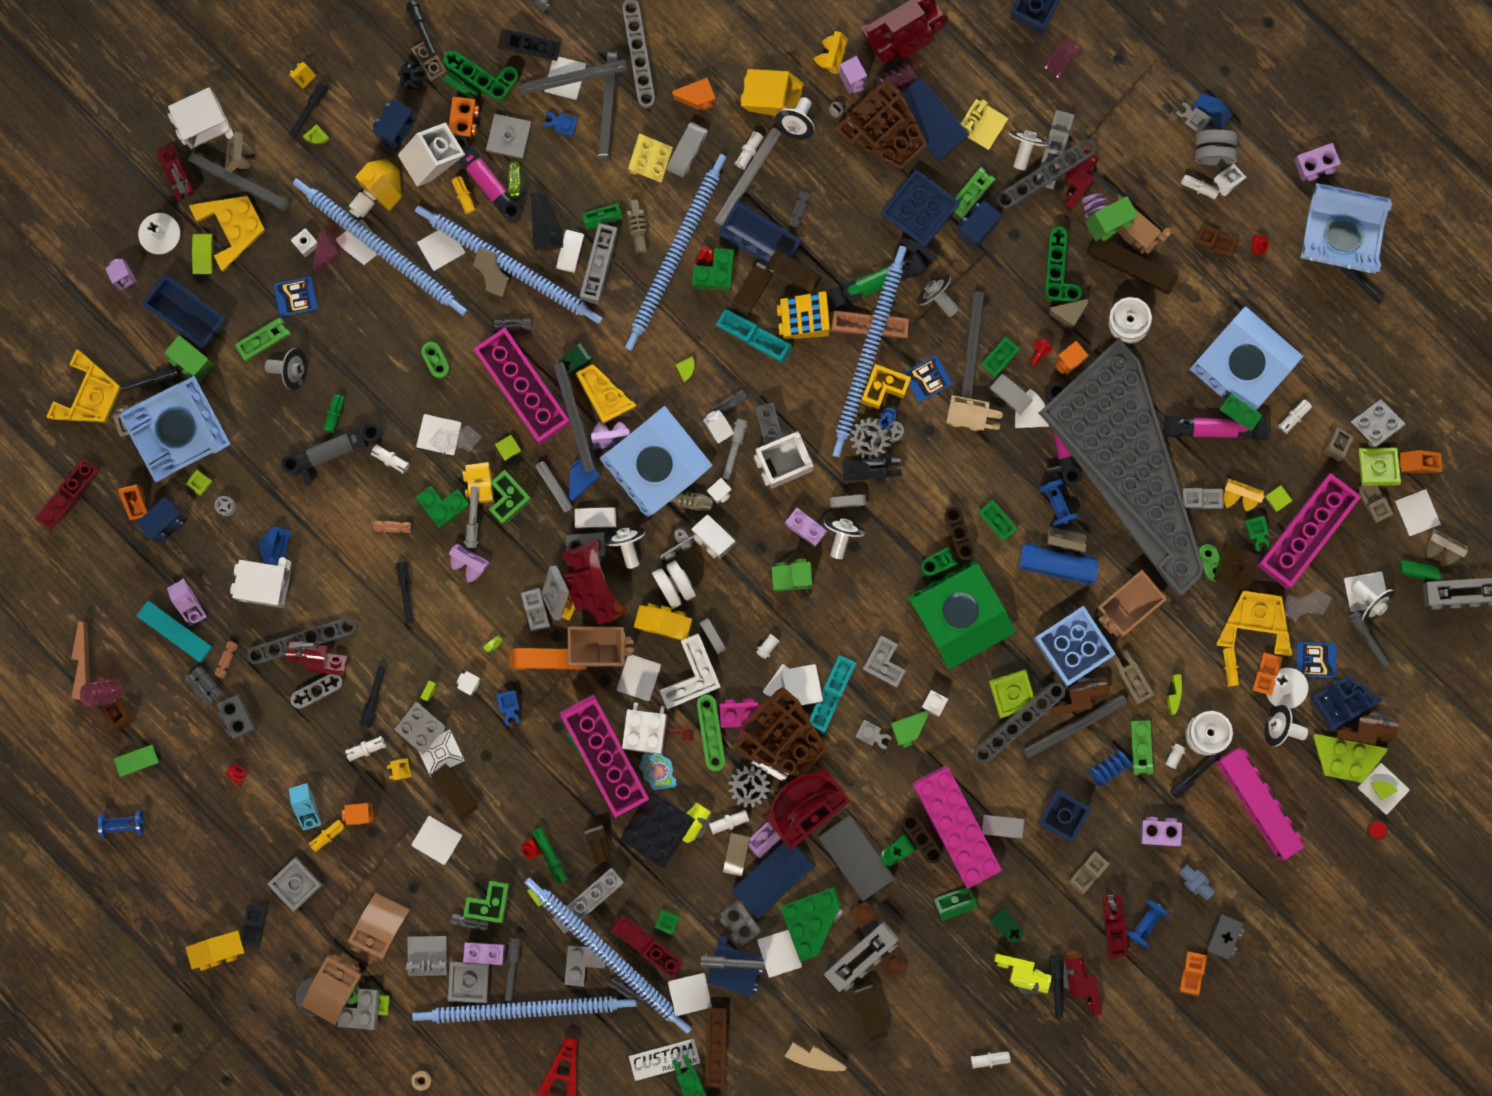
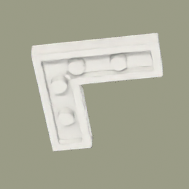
[660,634,720,709]

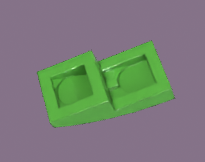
[113,745,159,777]

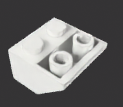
[691,515,736,559]

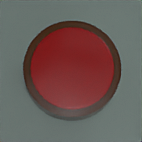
[1367,821,1388,840]

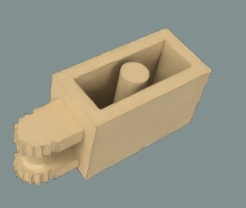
[946,395,1003,431]

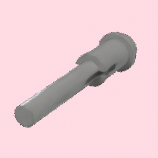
[722,419,749,480]
[464,486,479,548]

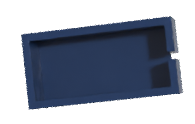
[142,274,229,352]

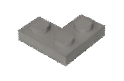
[863,636,906,688]
[564,945,606,986]
[338,989,380,1030]

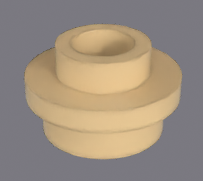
[412,1071,431,1091]

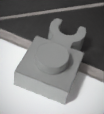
[1176,103,1212,132]
[855,720,891,749]

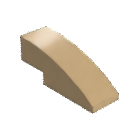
[784,1042,847,1071]

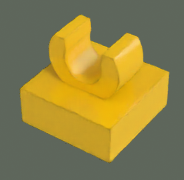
[290,62,316,89]
[387,758,412,781]

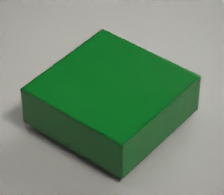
[655,910,679,935]

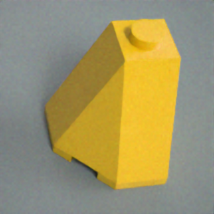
[355,158,402,211]

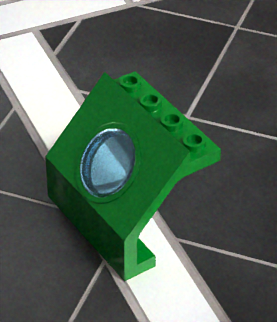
[907,561,1016,670]

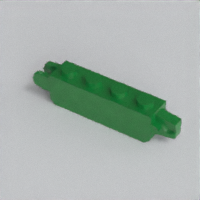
[672,1054,707,1096]

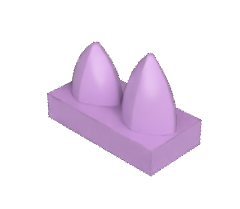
[591,421,630,450]
[449,543,490,583]

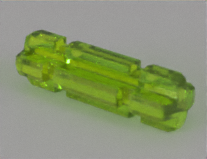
[508,161,520,196]

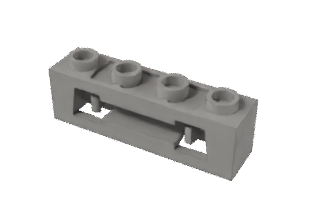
[580,223,618,305]
[1423,578,1492,610]
[552,868,625,934]
[824,921,899,992]

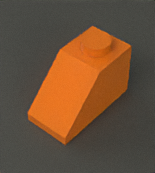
[672,78,716,110]
[1399,450,1442,473]

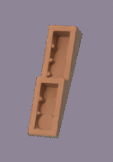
[829,311,909,338]
[71,621,91,702]

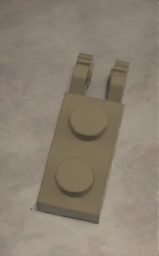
[1112,649,1154,705]

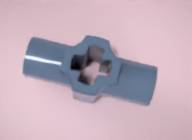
[1178,864,1215,901]

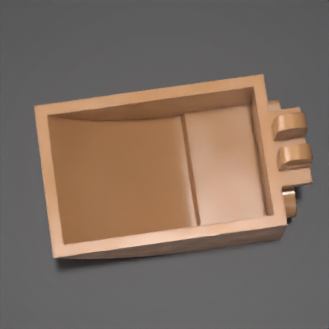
[1114,194,1171,256]
[1096,570,1167,638]
[568,627,634,667]
[348,893,410,964]
[302,953,364,1025]

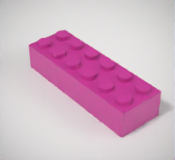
[474,327,571,445]
[1257,473,1361,589]
[559,694,649,817]
[1215,748,1304,860]
[911,765,1002,889]

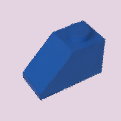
[569,459,601,503]

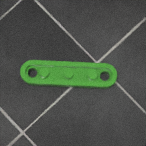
[697,695,725,771]

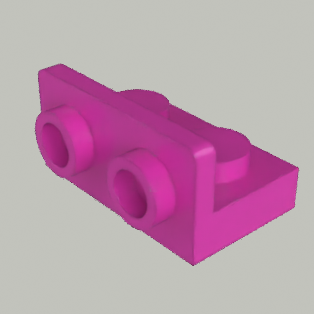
[720,699,758,728]

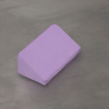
[748,822,782,859]

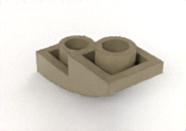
[411,42,447,81]

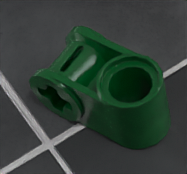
[558,343,594,377]
[988,906,1023,943]

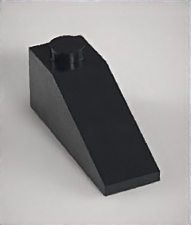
[497,30,561,61]
[531,193,563,252]

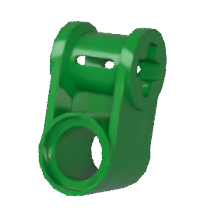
[920,547,958,577]
[880,833,917,866]

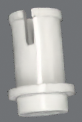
[756,634,780,659]
[1165,743,1186,769]

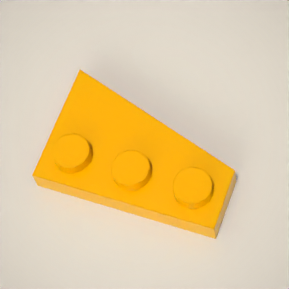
[576,364,637,424]

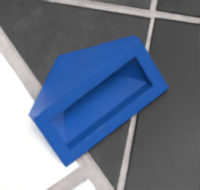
[1191,94,1232,130]
[258,527,291,566]

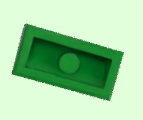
[1398,560,1441,582]
[934,887,978,921]

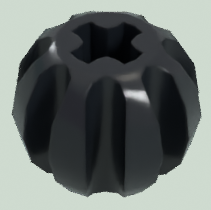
[397,62,426,90]

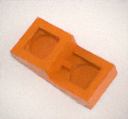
[1253,652,1283,696]
[1179,951,1207,996]

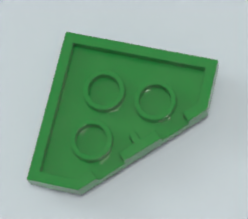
[780,887,841,962]

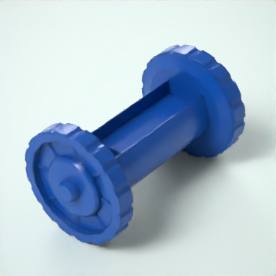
[1039,479,1078,527]
[98,810,144,839]
[1127,899,1170,948]

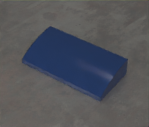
[902,78,970,161]
[718,201,803,264]
[732,842,815,919]

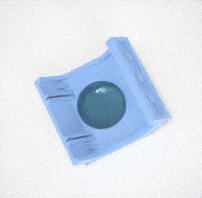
[1301,183,1392,274]
[1190,306,1303,410]
[119,376,230,482]
[600,406,713,518]

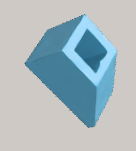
[289,783,321,831]

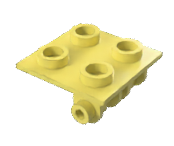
[961,99,1008,150]
[628,134,673,183]

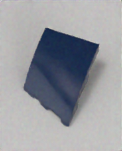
[1310,675,1383,731]

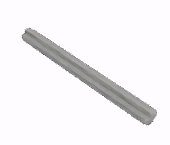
[715,127,781,226]

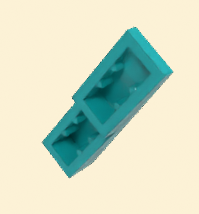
[716,309,793,365]
[137,601,213,663]
[810,655,856,736]

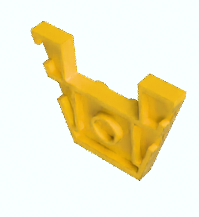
[189,196,265,272]
[47,349,122,423]
[1216,591,1292,656]

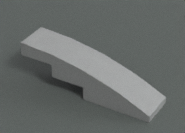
[1035,110,1074,189]

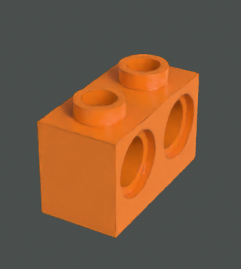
[448,97,479,141]
[1055,341,1088,376]
[342,803,375,825]

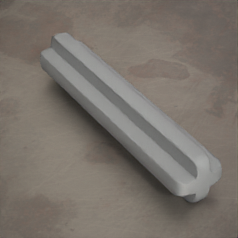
[536,461,573,512]

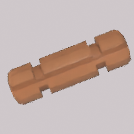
[374,521,412,533]
[215,641,238,678]

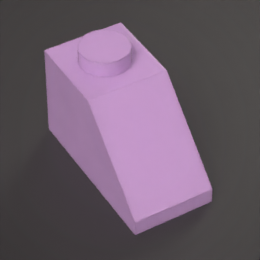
[106,258,137,290]

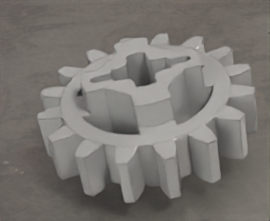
[850,418,892,459]
[728,766,770,808]

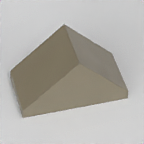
[1049,299,1088,329]
[1322,427,1354,462]

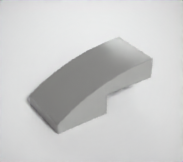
[990,374,1033,415]
[1183,488,1224,509]
[521,588,550,633]
[982,815,1025,839]

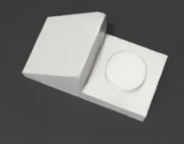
[1213,164,1247,196]

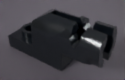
[842,457,902,482]

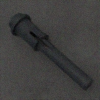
[406,0,436,57]
[289,82,329,138]
[1335,265,1384,305]
[119,365,180,392]
[394,562,414,624]
[359,666,386,728]
[1170,753,1221,799]
[1048,955,1064,1018]

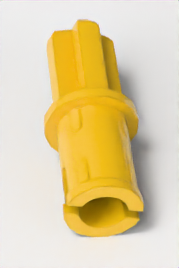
[452,176,476,214]
[1223,648,1240,687]
[309,820,345,853]

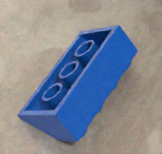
[1017,543,1098,585]

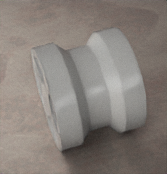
[887,421,904,442]
[215,496,236,516]

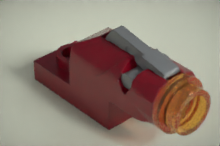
[1063,949,1102,1016]

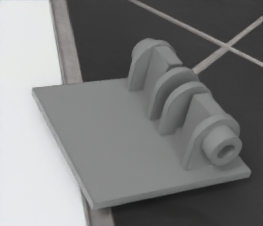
[1351,399,1406,448]
[660,529,694,562]
[394,702,445,754]
[406,936,447,976]

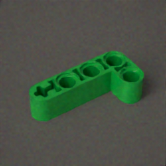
[443,51,519,103]
[1044,227,1082,304]

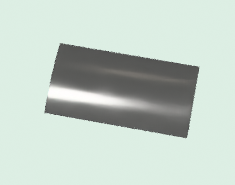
[818,815,895,901]

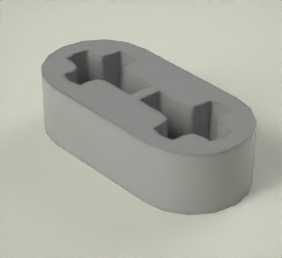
[829,495,867,508]
[700,618,726,654]

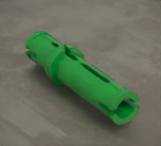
[532,827,568,885]

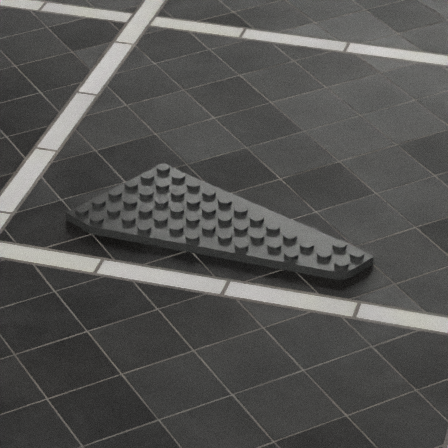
[1038,339,1203,596]

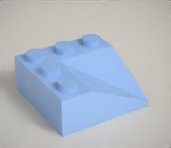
[1033,606,1116,687]

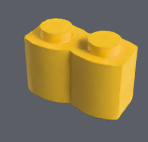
[463,462,495,504]

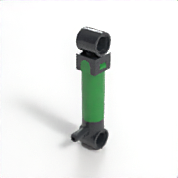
[826,253,928,311]

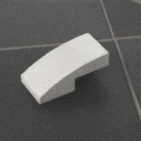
[556,230,585,273]
[575,508,616,529]

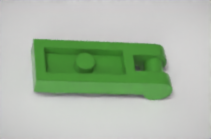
[954,167,996,219]
[235,318,291,362]
[1130,721,1153,775]

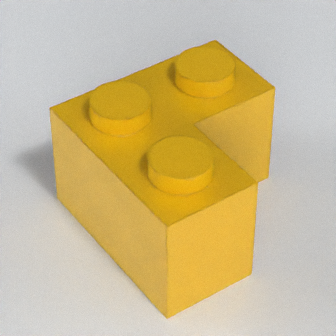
[861,364,911,410]
[634,603,692,640]
[185,931,244,971]

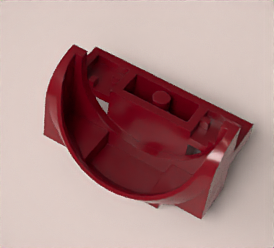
[860,0,946,63]
[562,539,627,624]
[762,767,851,850]

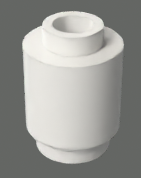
[349,189,376,218]

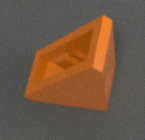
[118,485,148,520]

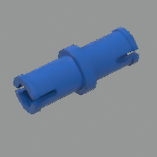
[879,403,898,429]

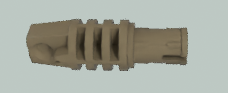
[627,200,647,253]
[669,490,713,511]

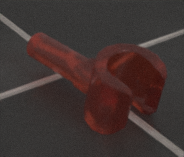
[666,727,693,741]

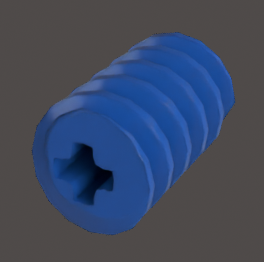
[1089,750,1133,790]

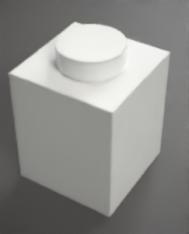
[703,410,734,444]
[921,690,948,717]

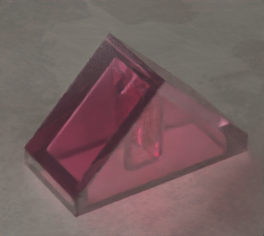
[1044,37,1082,78]
[313,230,341,271]

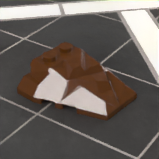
[835,78,928,169]
[733,687,827,777]

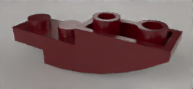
[35,458,99,531]
[610,914,684,979]

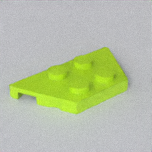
[1312,734,1388,783]

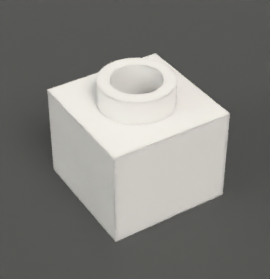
[291,228,319,257]
[707,478,732,504]
[457,671,482,696]

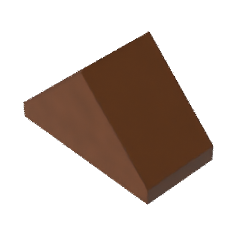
[101,697,135,732]

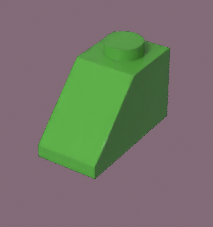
[890,710,929,748]

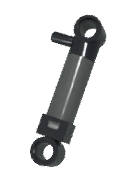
[281,423,383,486]

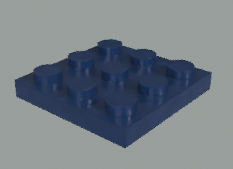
[880,169,961,247]

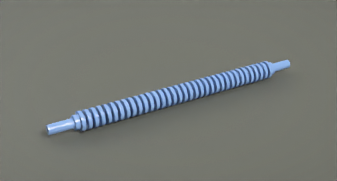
[625,154,727,351]
[293,179,467,316]
[415,205,603,324]
[832,246,907,457]
[524,878,692,1034]
[412,996,637,1023]

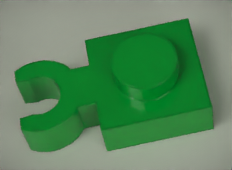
[1244,516,1270,552]

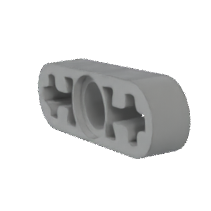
[290,674,343,709]

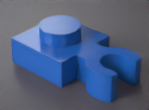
[543,112,578,138]
[496,690,520,726]

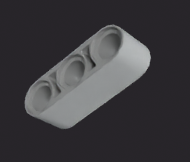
[666,122,708,178]

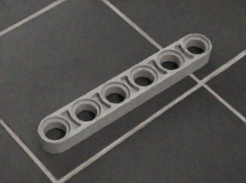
[623,0,655,108]

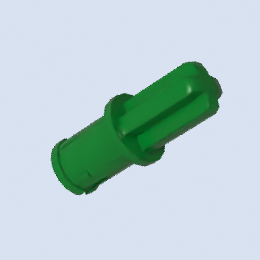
[443,72,479,99]
[323,395,345,433]

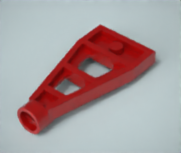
[537,1037,579,1096]

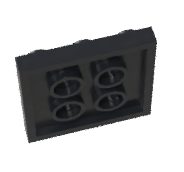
[620,791,695,868]

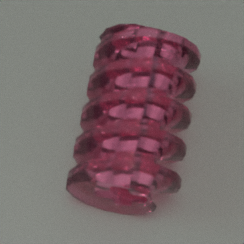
[875,62,918,90]
[80,678,123,708]

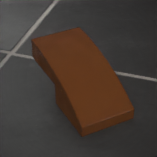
[1195,225,1239,259]

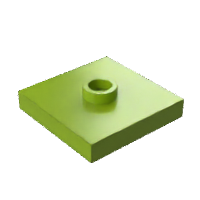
[1358,448,1401,486]
[988,669,1037,718]

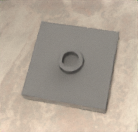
[486,114,532,159]
[541,566,569,620]
[267,857,322,912]
[448,962,489,1003]

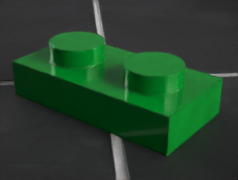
[582,203,623,230]
[980,336,1020,378]
[1220,394,1263,431]
[978,500,1018,542]

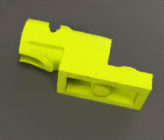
[683,803,711,843]
[993,953,1051,994]

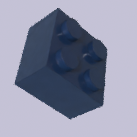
[1009,0,1060,35]
[373,99,417,151]
[957,200,1002,251]
[136,497,187,544]
[1037,789,1091,843]

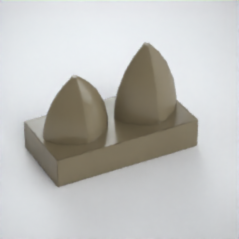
[225,131,255,173]
[1427,528,1468,564]

